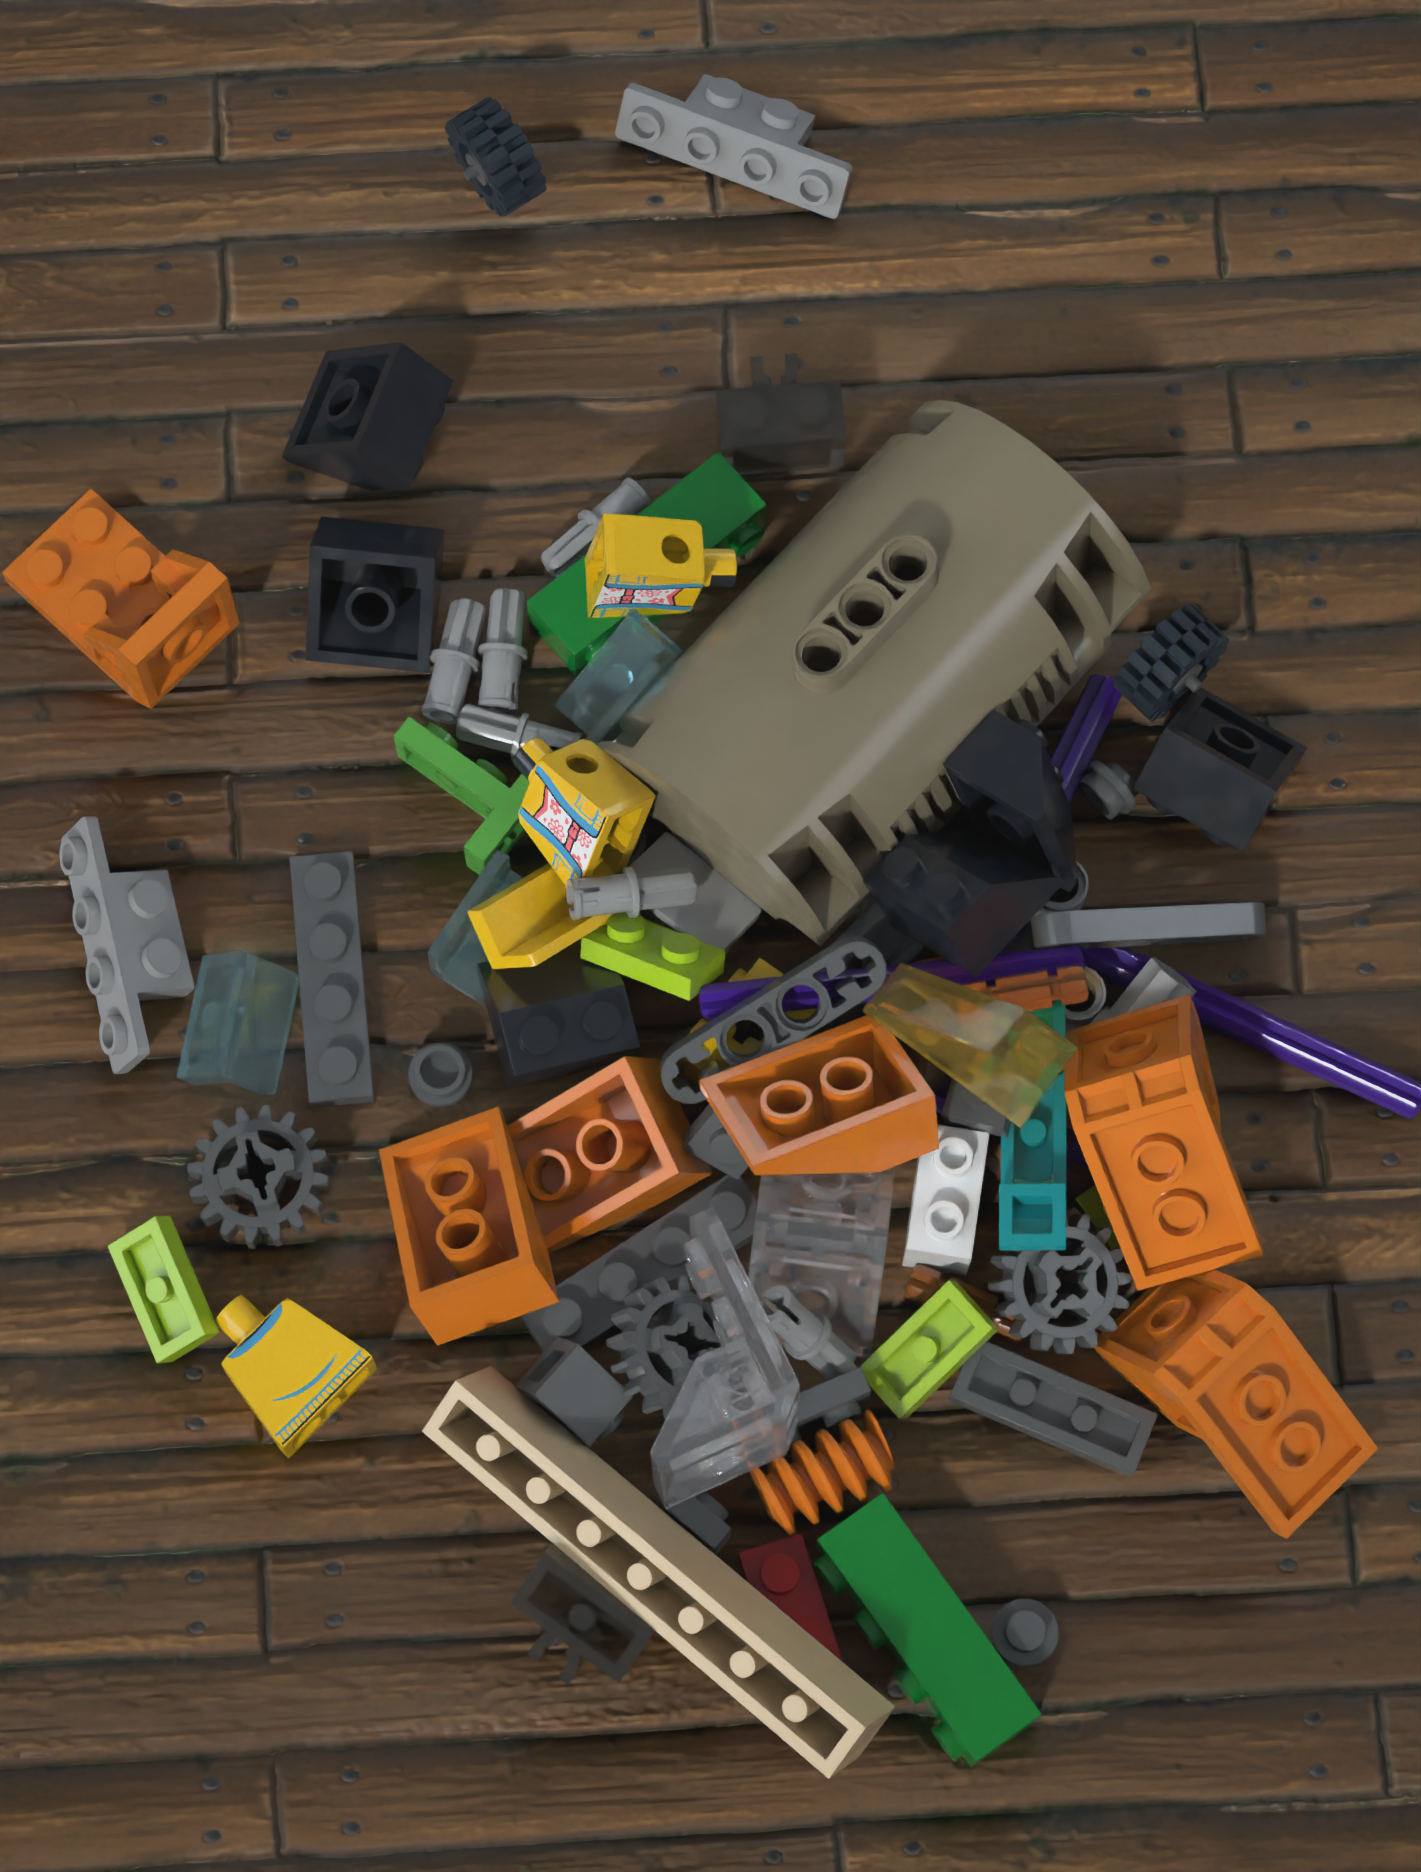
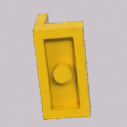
[467,863,616,969]

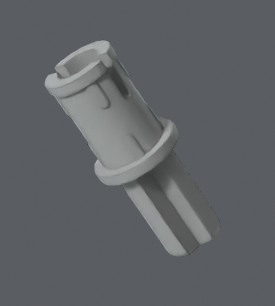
[540,477,652,578]
[477,588,528,715]
[421,598,487,724]
[456,704,584,761]
[566,866,697,920]
[755,1285,857,1380]

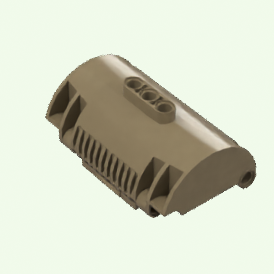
[597,400,1151,947]

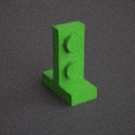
[393,717,530,880]

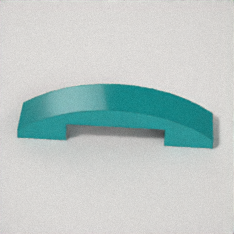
[999,1000,1067,1251]

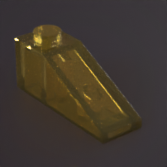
[863,963,1078,1128]

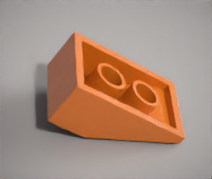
[699,1011,939,1176]
[507,1056,712,1254]
[379,1106,559,1346]

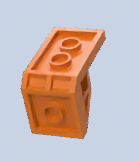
[2,489,240,709]
[1064,994,1263,1291]
[1094,1269,1378,1539]

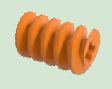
[747,1409,895,1536]

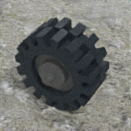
[445,97,547,217]
[1113,604,1229,722]

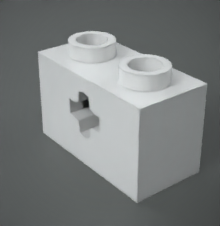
[902,1125,989,1276]

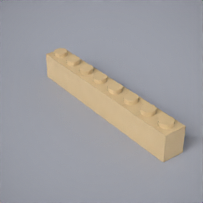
[422,1366,895,1779]

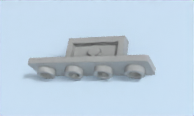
[615,74,853,219]
[59,816,195,1074]

